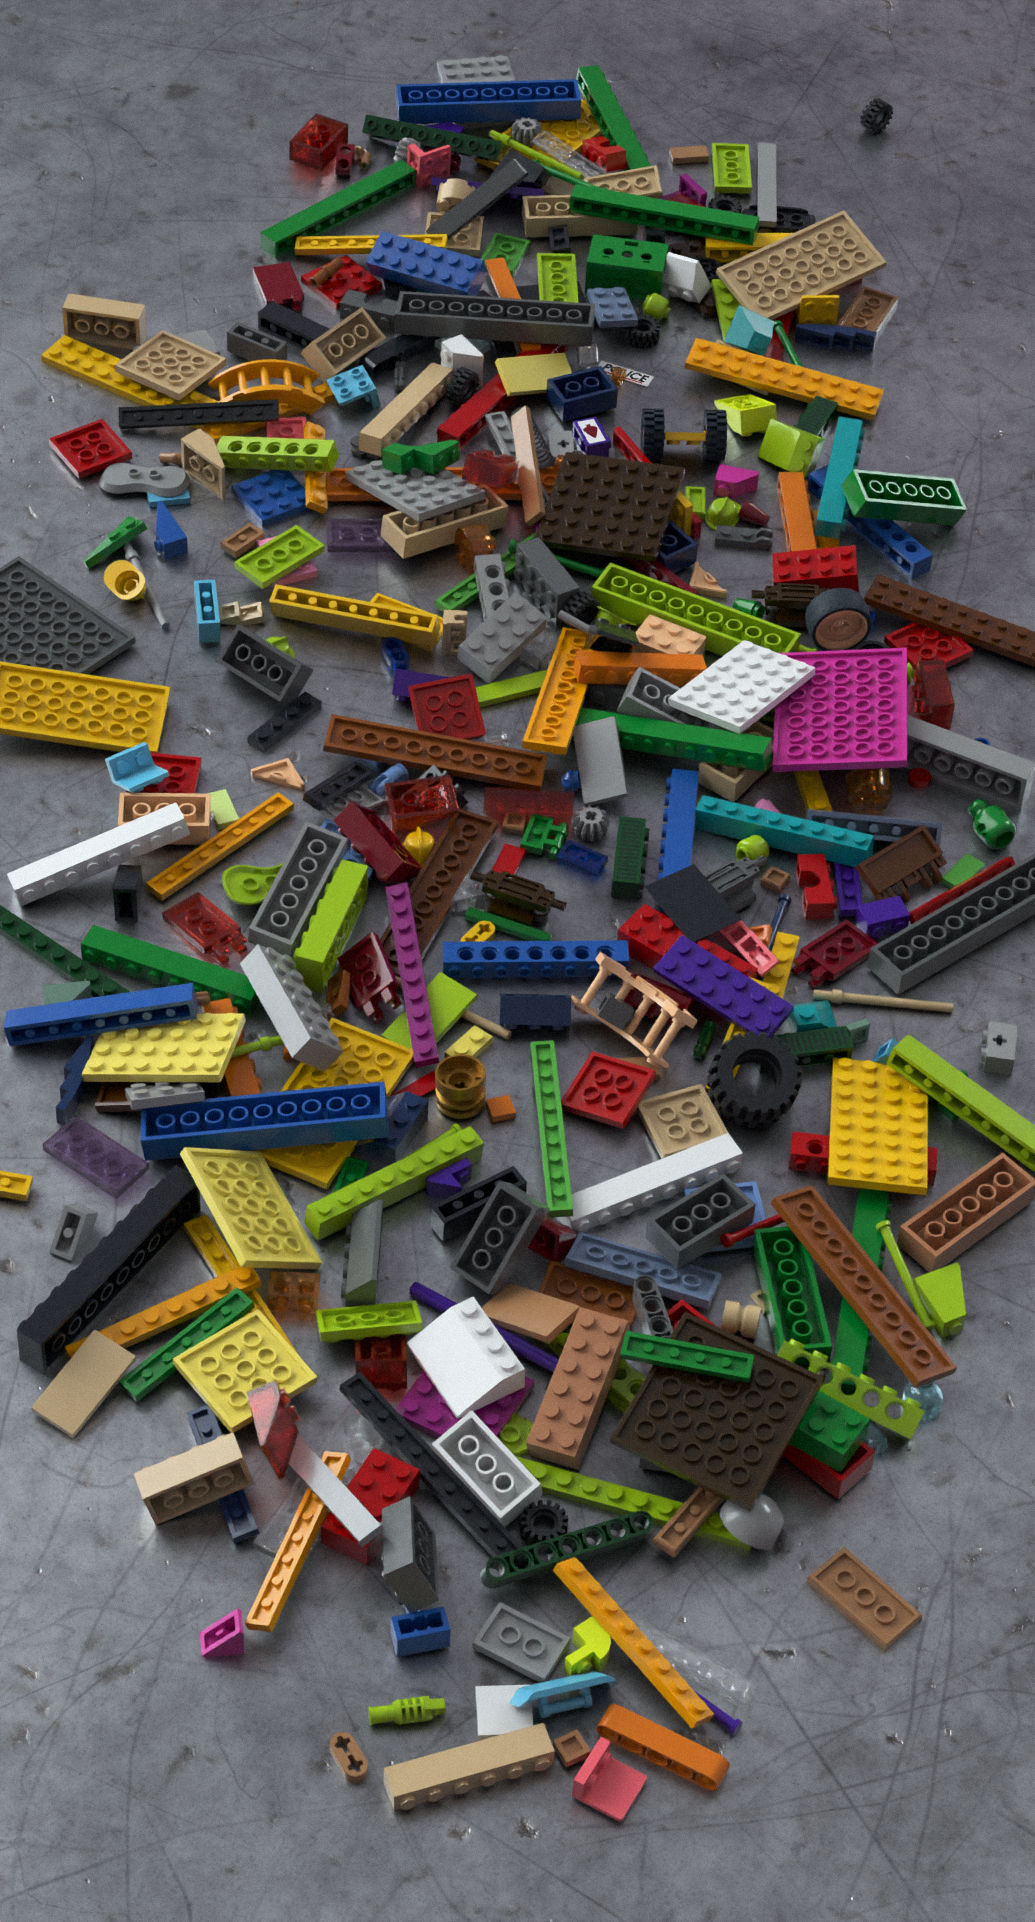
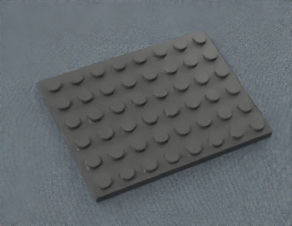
[0,556,136,675]

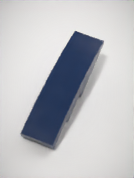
[794,324,877,352]
[55,1035,93,1126]

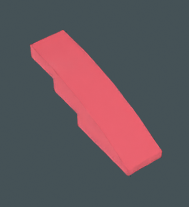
[719,920,780,977]

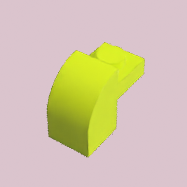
[564,1616,611,1676]

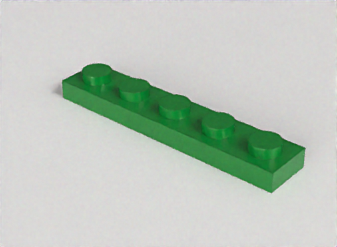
[620,1331,755,1383]

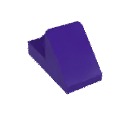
[425,1158,472,1199]

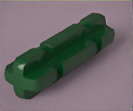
[693,1020,717,1060]

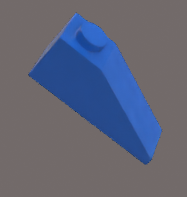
[154,500,188,560]

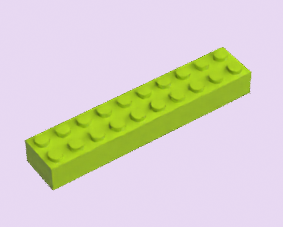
[591,563,801,656]

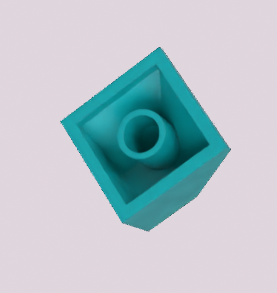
[724,305,774,356]
[787,1000,838,1033]

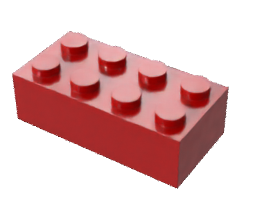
[772,545,859,592]
[321,1448,420,1565]

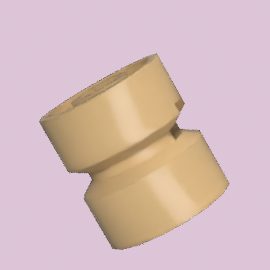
[721,1300,761,1339]

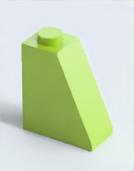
[914,1262,966,1338]

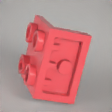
[407,143,451,188]
[572,1737,647,1822]

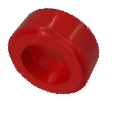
[908,768,931,788]

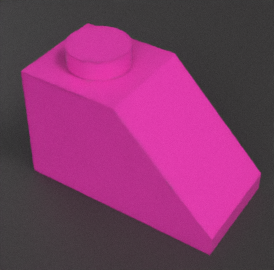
[713,464,759,499]

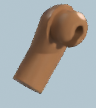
[355,146,371,170]
[159,453,182,466]

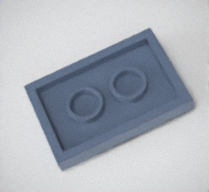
[587,287,638,328]

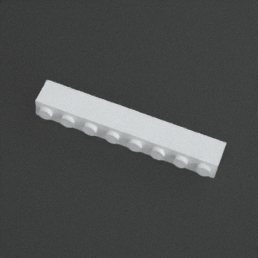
[7,803,190,906]
[558,1133,743,1234]

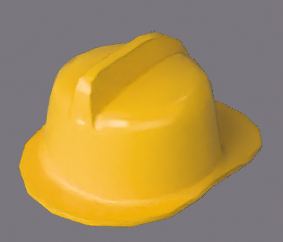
[104,560,146,601]
[402,827,435,867]

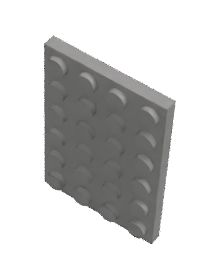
[437,55,515,128]
[345,460,485,522]

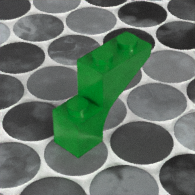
[382,440,460,475]

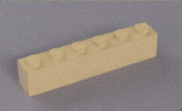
[384,1723,555,1811]

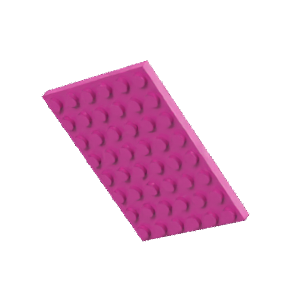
[773,648,907,772]

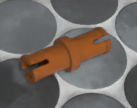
[309,257,344,289]

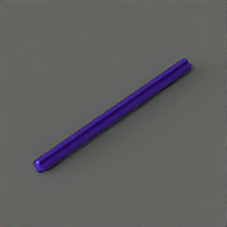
[409,1282,559,1373]

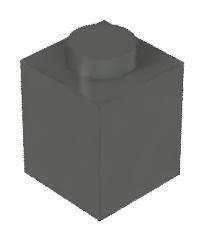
[596,992,634,1030]

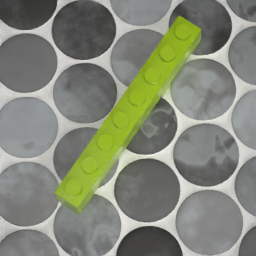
[886,1034,1035,1172]
[304,1126,484,1240]

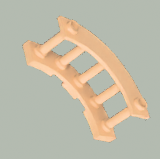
[571,952,698,1069]

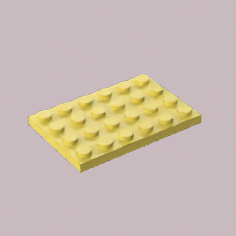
[82,1013,246,1082]
[180,1147,322,1269]

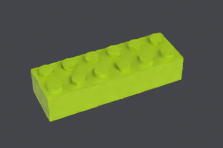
[293,859,368,994]

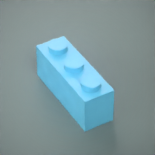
[194,580,221,643]

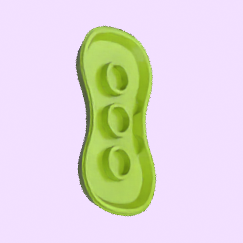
[222,862,284,906]

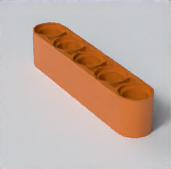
[596,1704,730,1791]

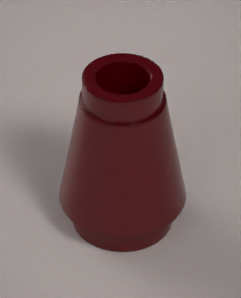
[738,501,770,527]

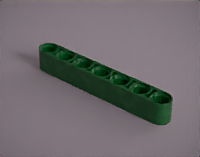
[480,1510,654,1589]

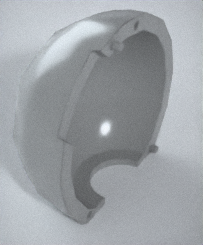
[720,1494,784,1550]

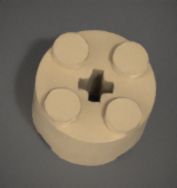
[436,178,476,213]

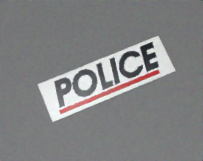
[598,361,654,387]

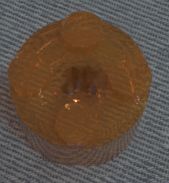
[455,524,496,568]
[845,768,893,812]

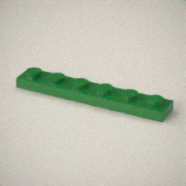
[119,1287,255,1402]

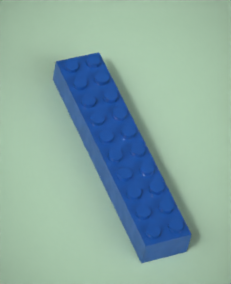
[396,79,581,125]
[140,1082,389,1161]

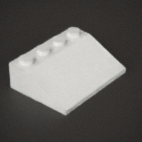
[407,1297,525,1419]

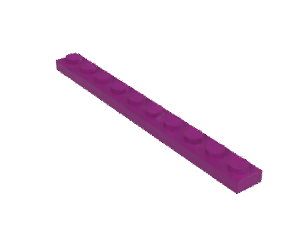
[385,883,440,1068]

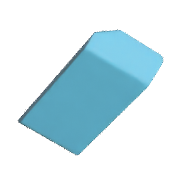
[510,1671,619,1718]

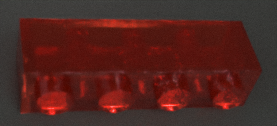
[483,786,574,816]

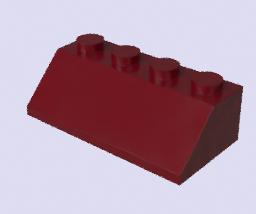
[333,801,422,885]

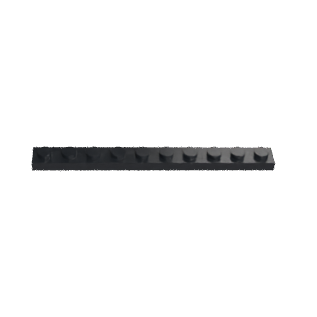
[339,1372,523,1567]

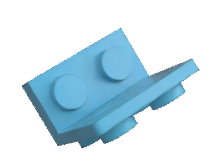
[327,365,381,408]
[105,742,169,793]

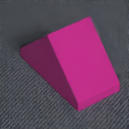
[200,1608,244,1658]

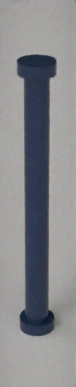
[756,894,792,981]

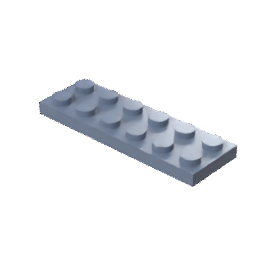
[564,1232,722,1309]

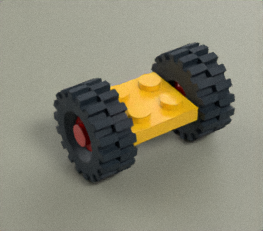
[640,408,727,461]

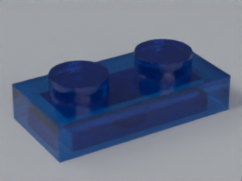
[558,839,608,876]

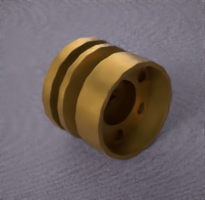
[435,1054,486,1119]

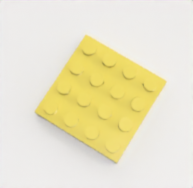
[173,1309,317,1433]

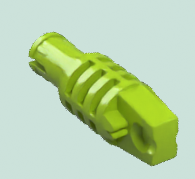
[368,1696,446,1725]

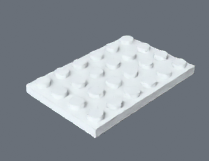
[668,640,815,734]

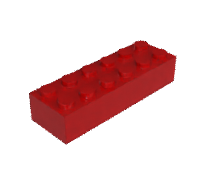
[617,904,758,979]

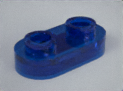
[381,637,410,671]

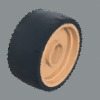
[805,588,872,651]

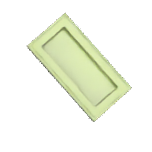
[207,789,239,830]

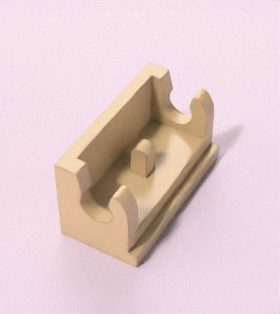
[442,610,467,656]

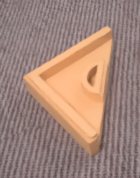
[689,562,727,598]
[251,758,305,791]

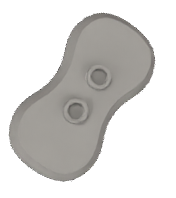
[99,463,190,497]

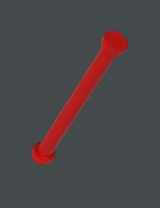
[720,1214,785,1248]

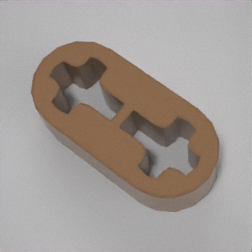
[330,1732,368,1783]

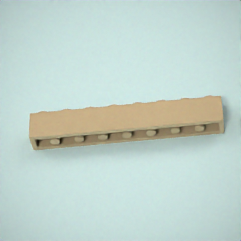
[359,363,453,457]

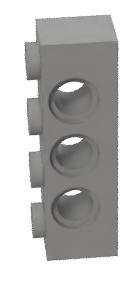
[474,554,510,621]

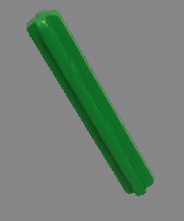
[465,907,552,941]

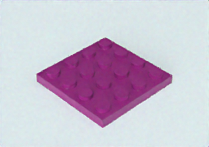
[395,1370,534,1439]

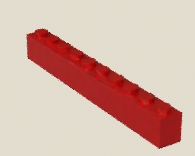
[436,344,567,450]

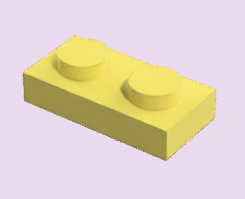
[444,1025,493,1058]

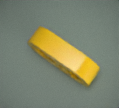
[461,921,495,942]

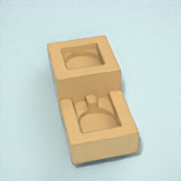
[218,601,264,625]

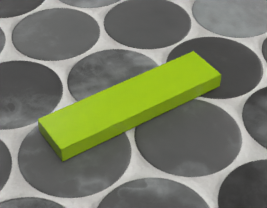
[475,670,547,707]

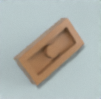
[221,523,265,558]

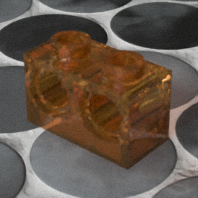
[267,1271,320,1314]

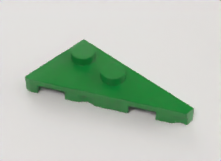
[83,516,148,569]

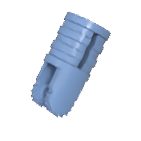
[367,763,409,796]

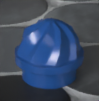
[561,770,581,792]

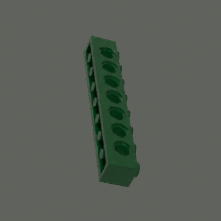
[362,114,508,163]

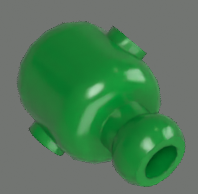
[968,799,1016,850]

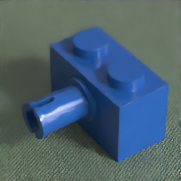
[391,1606,451,1657]

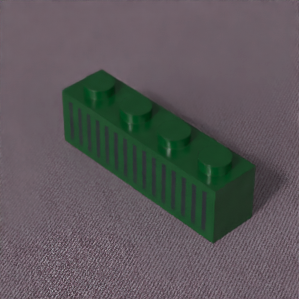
[793,396,838,438]
[611,816,650,899]
[756,1026,853,1074]

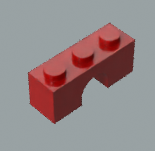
[581,136,627,172]
[795,854,837,920]

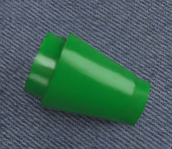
[733,598,765,619]

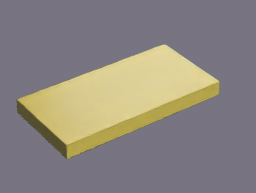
[495,353,572,396]

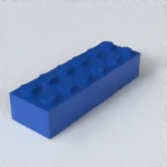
[366,231,489,296]

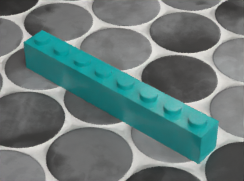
[815,417,865,539]
[695,795,874,867]

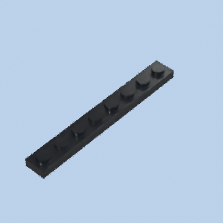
[119,399,279,429]

